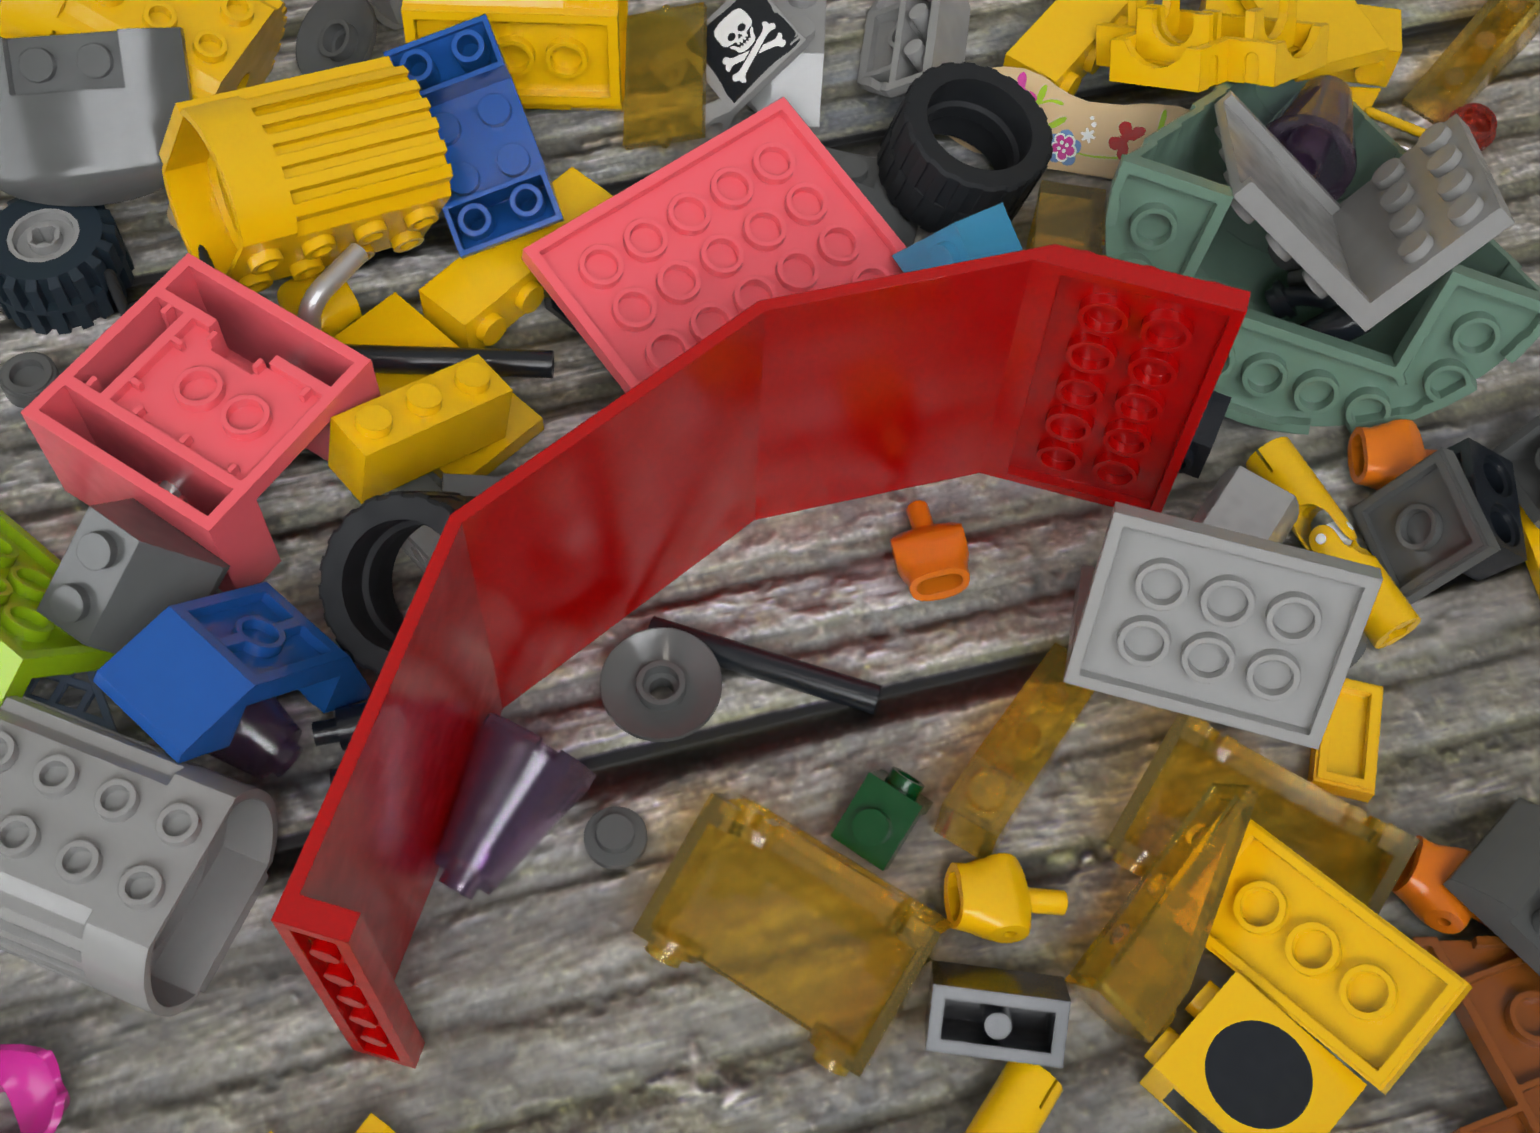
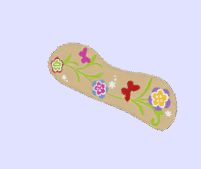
[947,66,1190,179]

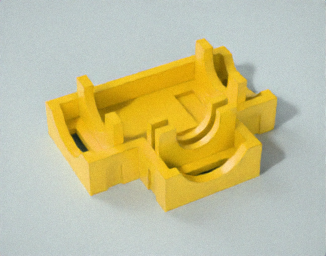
[1096,0,1329,93]

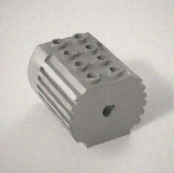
[0,696,278,1017]

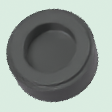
[0,352,60,408]

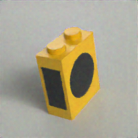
[1139,971,1367,1133]

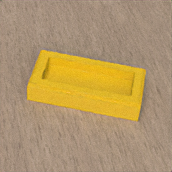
[1307,678,1384,803]

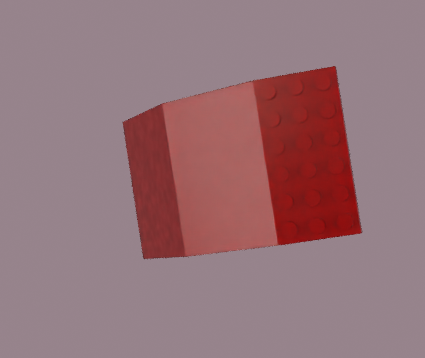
[271,244,1251,1069]

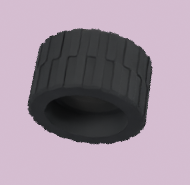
[877,62,1053,233]
[318,491,475,676]

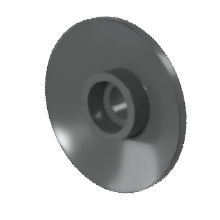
[296,0,377,75]
[600,627,722,742]

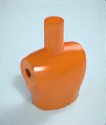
[1347,419,1437,490]
[890,500,970,601]
[1389,835,1488,934]

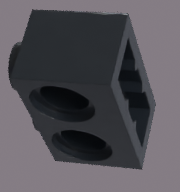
[1447,437,1527,581]

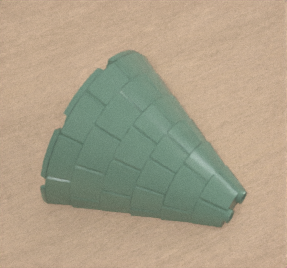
[1105,79,1540,435]

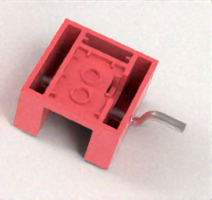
[20,243,381,592]

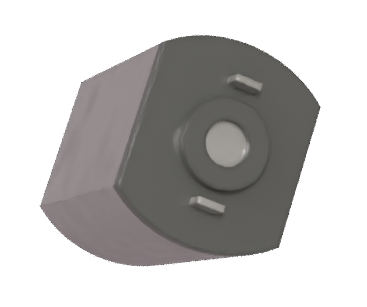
[1192,466,1299,543]

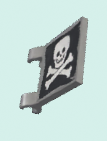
[651,0,810,139]

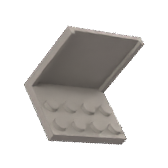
[1214,91,1515,332]
[1063,501,1383,750]

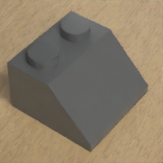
[36,498,230,654]

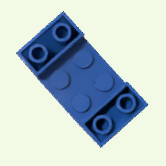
[383,14,564,259]
[93,582,371,764]

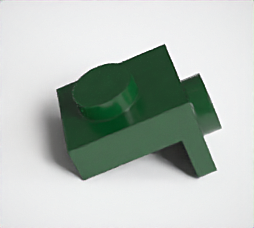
[831,767,933,871]

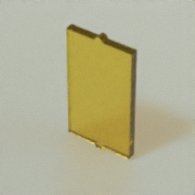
[623,2,707,150]

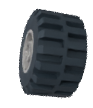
[0,198,134,335]

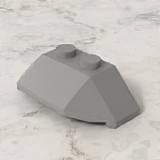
[746,0,827,134]
[857,0,971,98]

